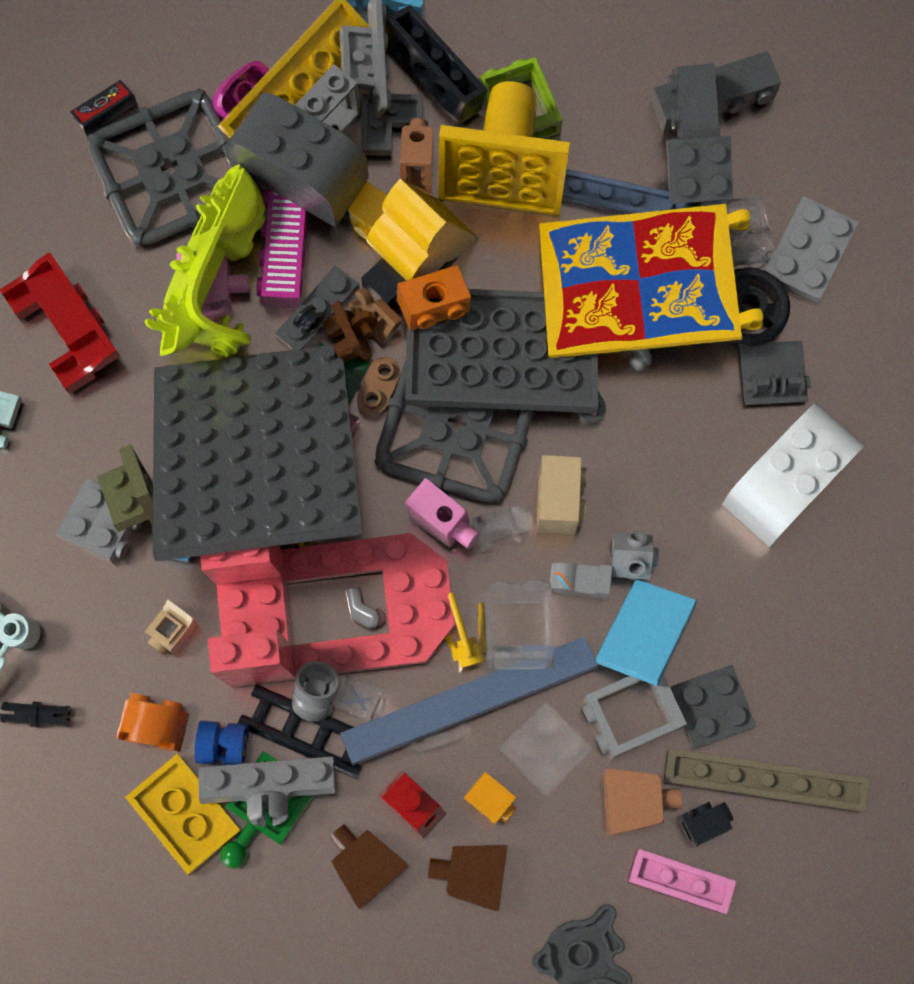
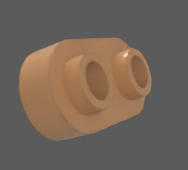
[357,357,401,418]

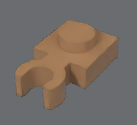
[348,288,403,345]

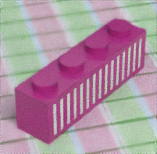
[256,190,309,308]

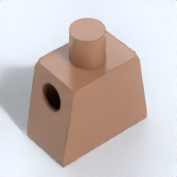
[400,118,434,194]
[603,769,682,836]

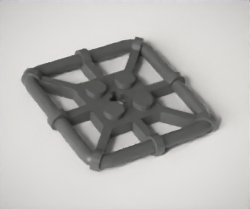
[86,88,232,247]
[374,360,534,504]

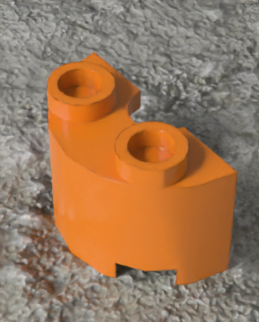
[116,693,189,752]

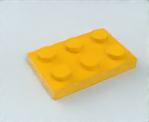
[125,753,242,875]

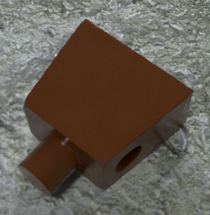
[329,824,409,909]
[428,845,508,911]

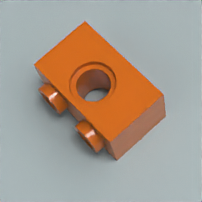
[397,265,471,331]

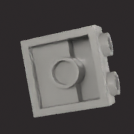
[55,478,143,564]

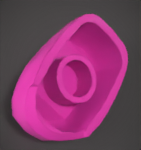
[213,61,270,119]

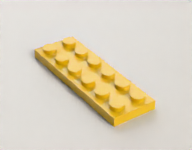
[218,0,369,139]

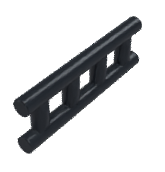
[238,684,363,779]

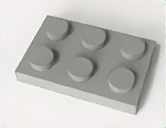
[765,196,859,304]

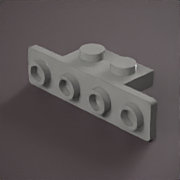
[339,0,391,119]

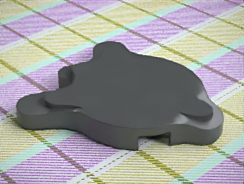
[533,904,632,984]

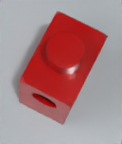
[378,771,446,839]

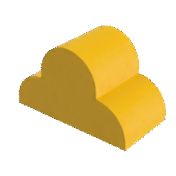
[367,178,478,281]

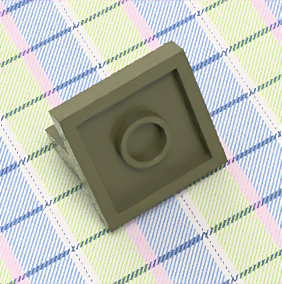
[97,444,153,532]

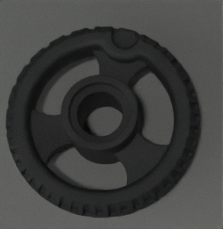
[730,267,791,346]

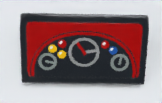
[70,79,138,136]

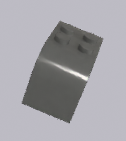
[225,93,369,227]

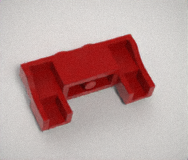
[0,252,120,394]

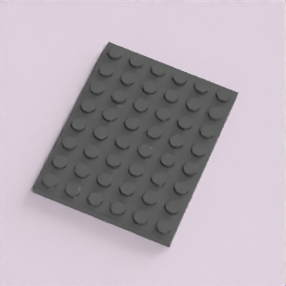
[152,345,362,561]

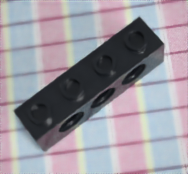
[384,5,488,125]

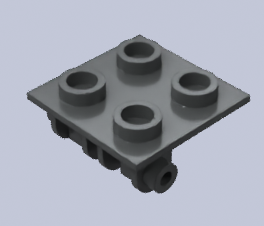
[739,341,811,405]

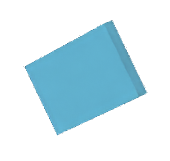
[596,580,697,686]

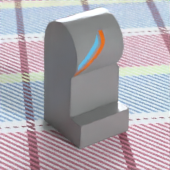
[549,563,612,600]

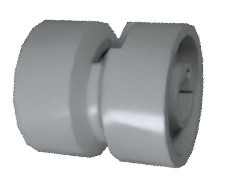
[292,661,339,722]

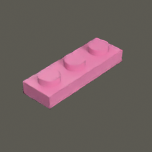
[628,849,736,914]

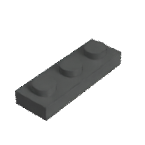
[275,265,360,350]

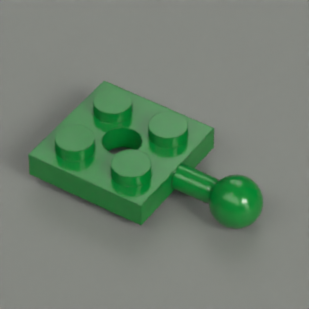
[220,751,315,869]

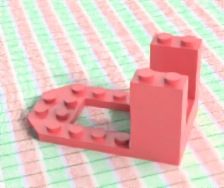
[200,533,455,688]

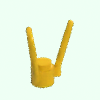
[445,592,489,668]

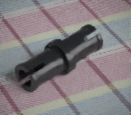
[0,701,71,727]

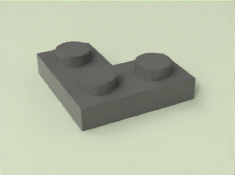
[361,94,423,156]

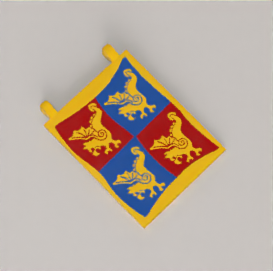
[539,204,763,358]

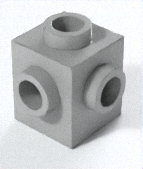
[610,531,659,580]

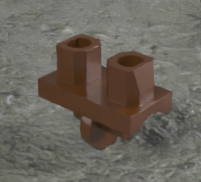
[322,300,378,362]

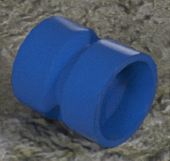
[194,720,248,765]

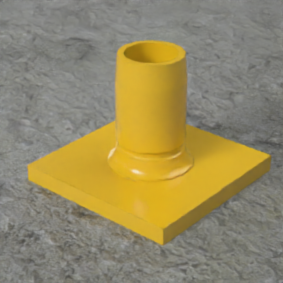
[438,81,570,216]

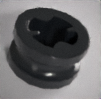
[293,305,324,336]

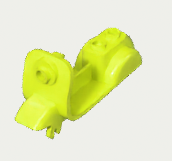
[144,164,265,357]

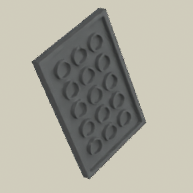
[405,289,598,413]

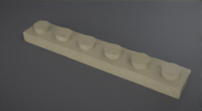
[665,748,869,812]

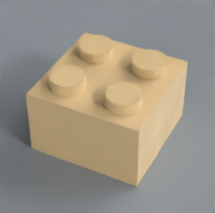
[536,455,587,535]

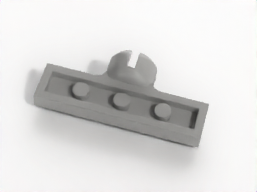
[199,757,335,827]

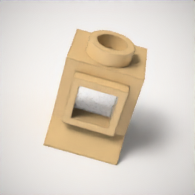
[145,599,199,655]

